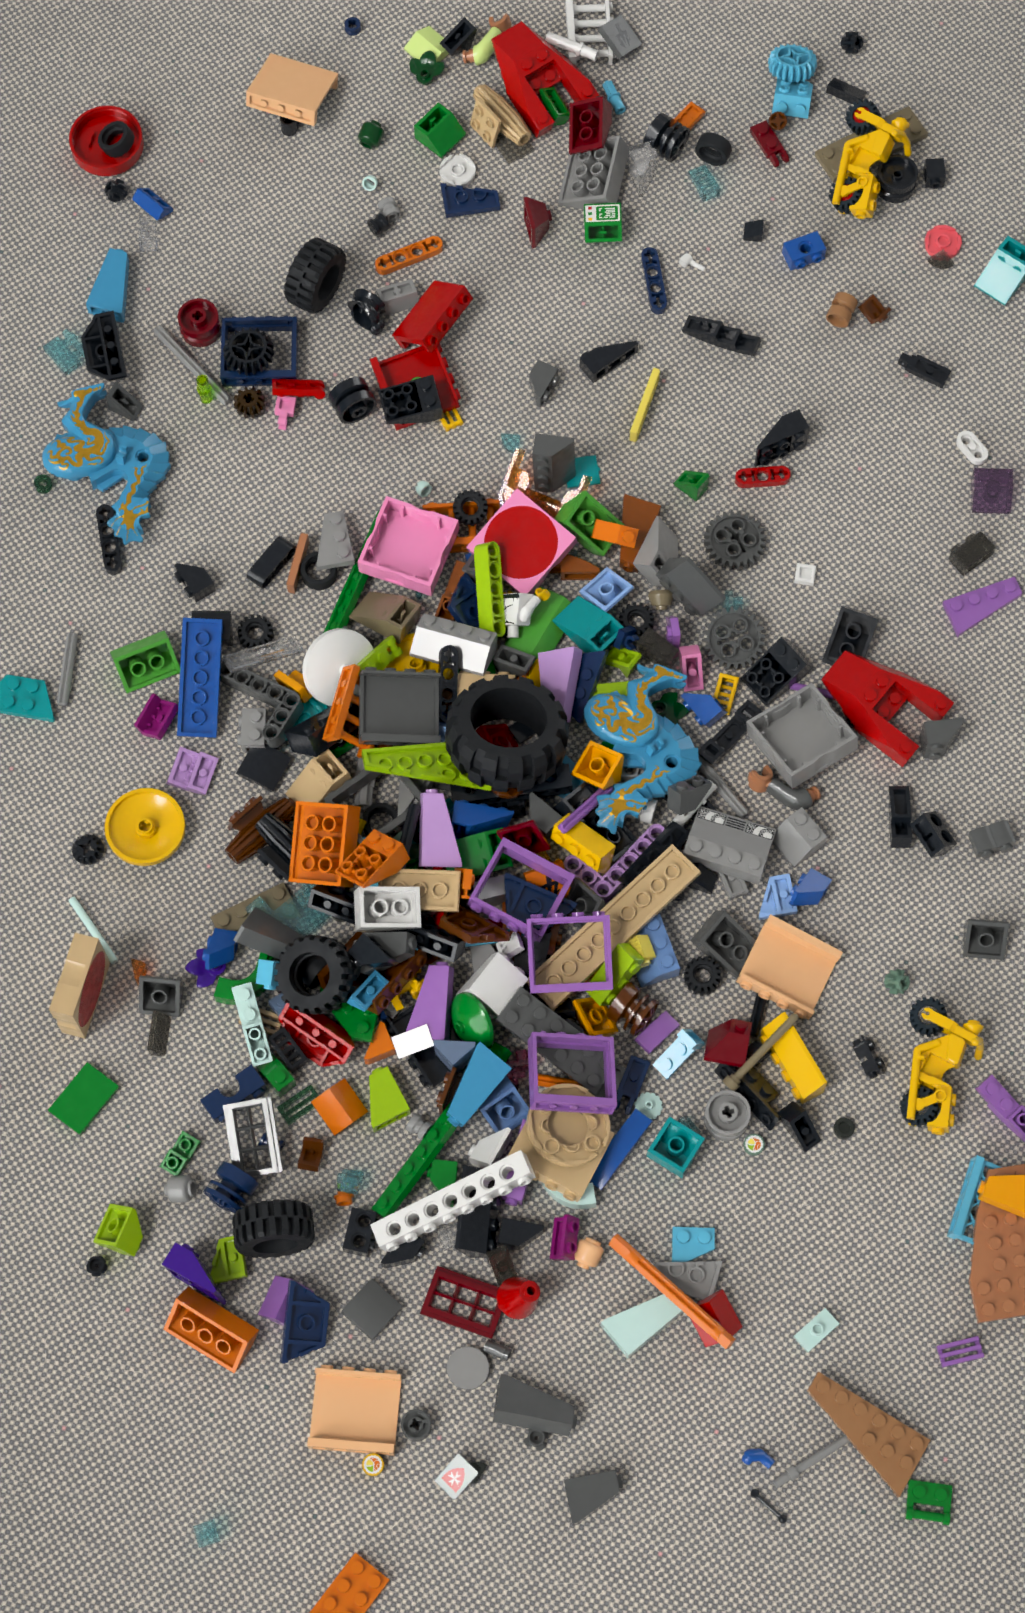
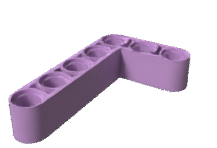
[564,824,665,903]

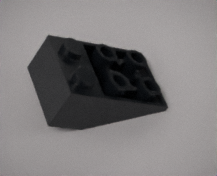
[378,375,445,424]
[754,409,810,467]
[740,637,814,706]

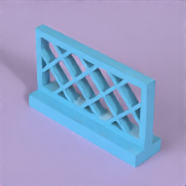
[947,1155,1002,1245]

